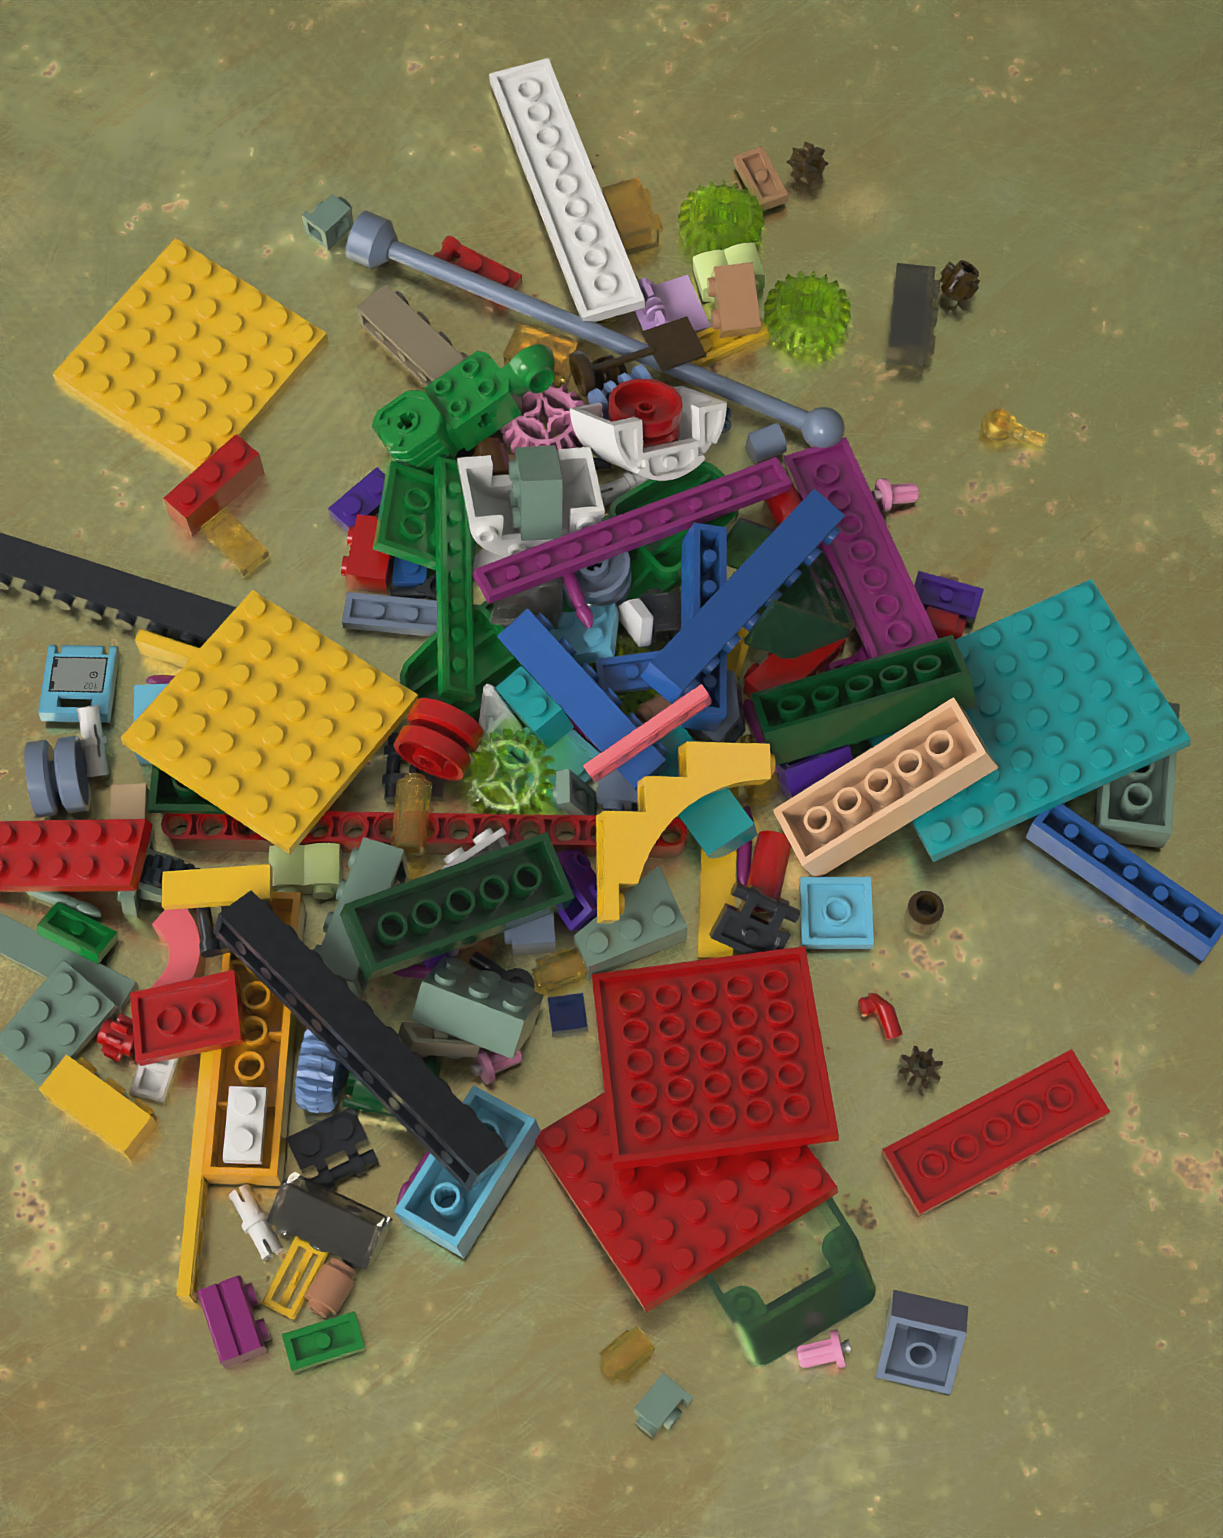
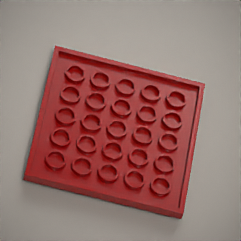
[591,946,839,1170]
[535,1092,838,1313]

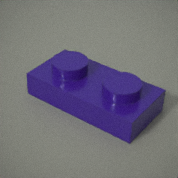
[328,467,385,532]
[914,571,984,624]

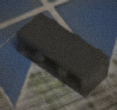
[886,263,940,367]
[266,1172,393,1269]

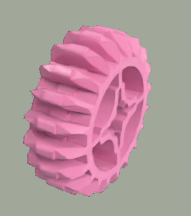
[500,382,585,455]

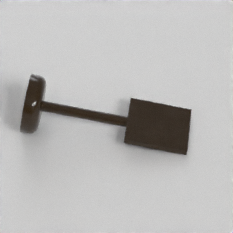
[569,316,707,397]

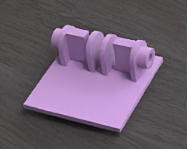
[635,275,711,333]

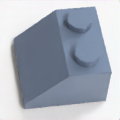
[876,1290,968,1395]

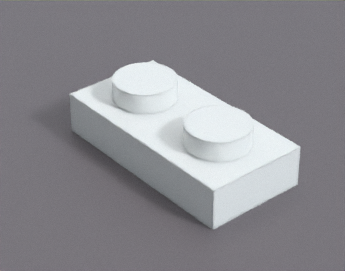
[223,1086,268,1164]

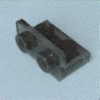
[490,577,564,629]

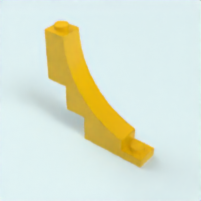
[596,741,775,924]

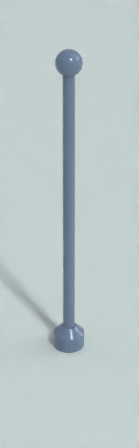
[346,211,845,448]

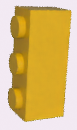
[38,1054,158,1160]

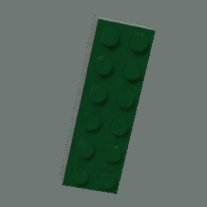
[751,635,977,766]
[340,832,574,982]

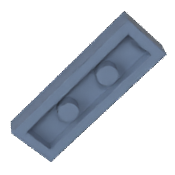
[342,592,437,637]

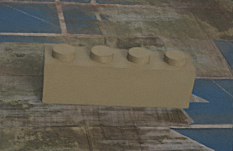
[357,284,469,387]

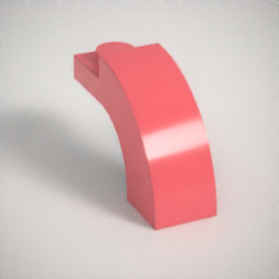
[151,909,205,988]

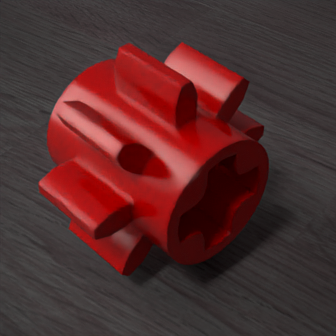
[97,1014,135,1062]

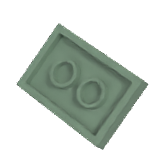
[0,960,119,1086]

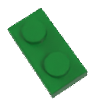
[37,902,118,964]
[282,1311,366,1373]

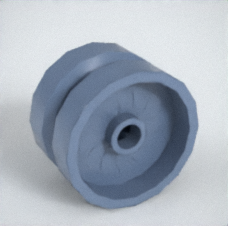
[558,552,632,611]
[24,736,90,818]

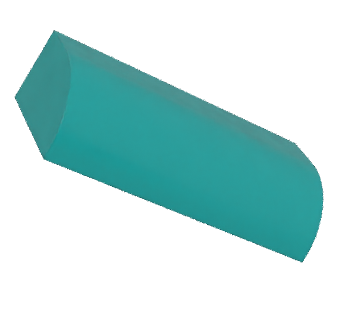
[658,726,758,859]

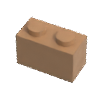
[707,262,761,338]

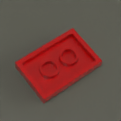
[130,970,246,1066]

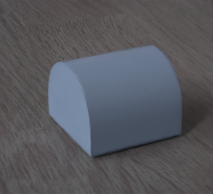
[745,423,787,464]

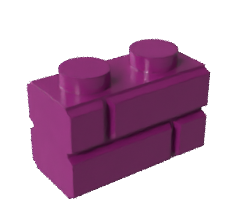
[197,1275,271,1368]

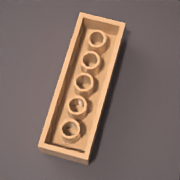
[773,697,998,877]

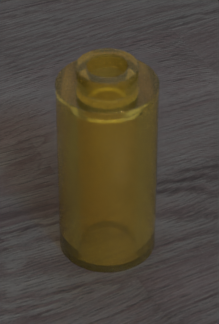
[391,773,432,856]

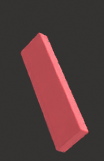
[583,684,712,782]

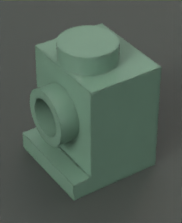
[302,194,354,250]
[634,1372,693,1437]

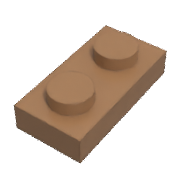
[733,146,789,212]

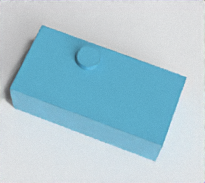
[394,1085,541,1258]

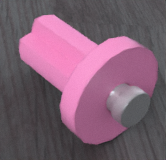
[871,478,919,512]
[471,1048,522,1085]
[797,1329,852,1368]

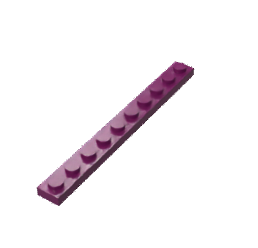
[473,457,792,604]

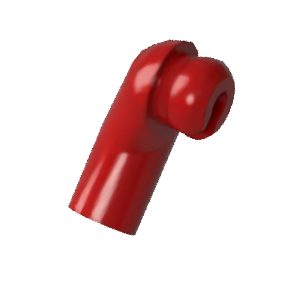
[858,993,903,1040]

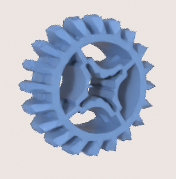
[295,1028,346,1114]

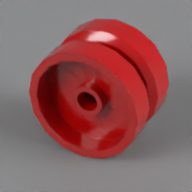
[608,379,683,448]
[393,698,484,781]

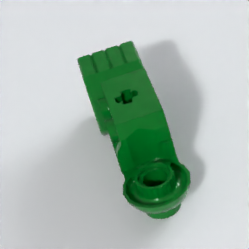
[372,344,555,475]

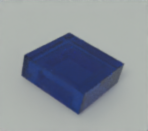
[547,993,588,1035]

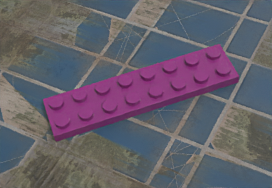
[784,437,938,659]

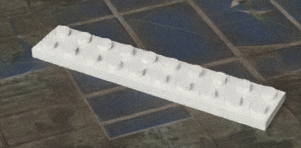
[489,58,645,322]

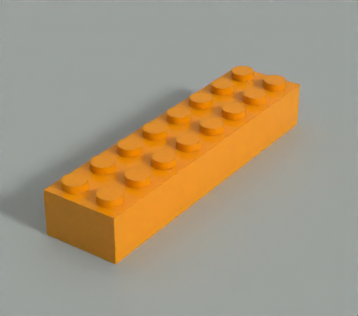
[202,891,306,1186]

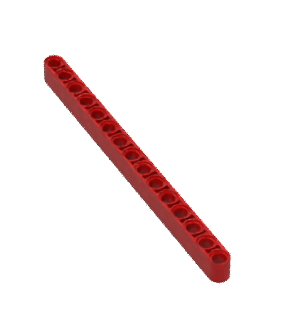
[161,811,687,858]

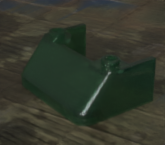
[727,517,856,659]
[698,1197,876,1367]

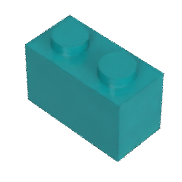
[495,666,574,749]

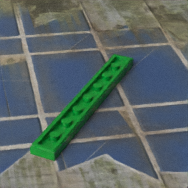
[434,457,476,703]

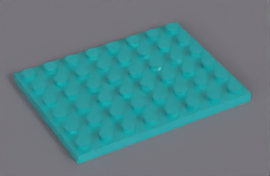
[867,579,1191,862]

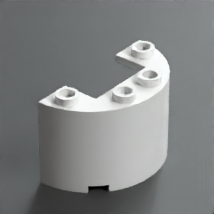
[570,386,727,481]
[457,447,605,557]

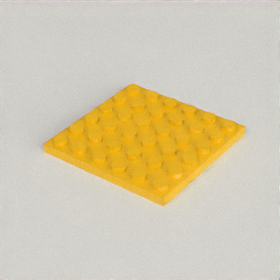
[53,238,328,471]
[121,590,418,855]

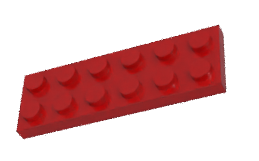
[0,819,153,892]
[881,1049,1110,1217]

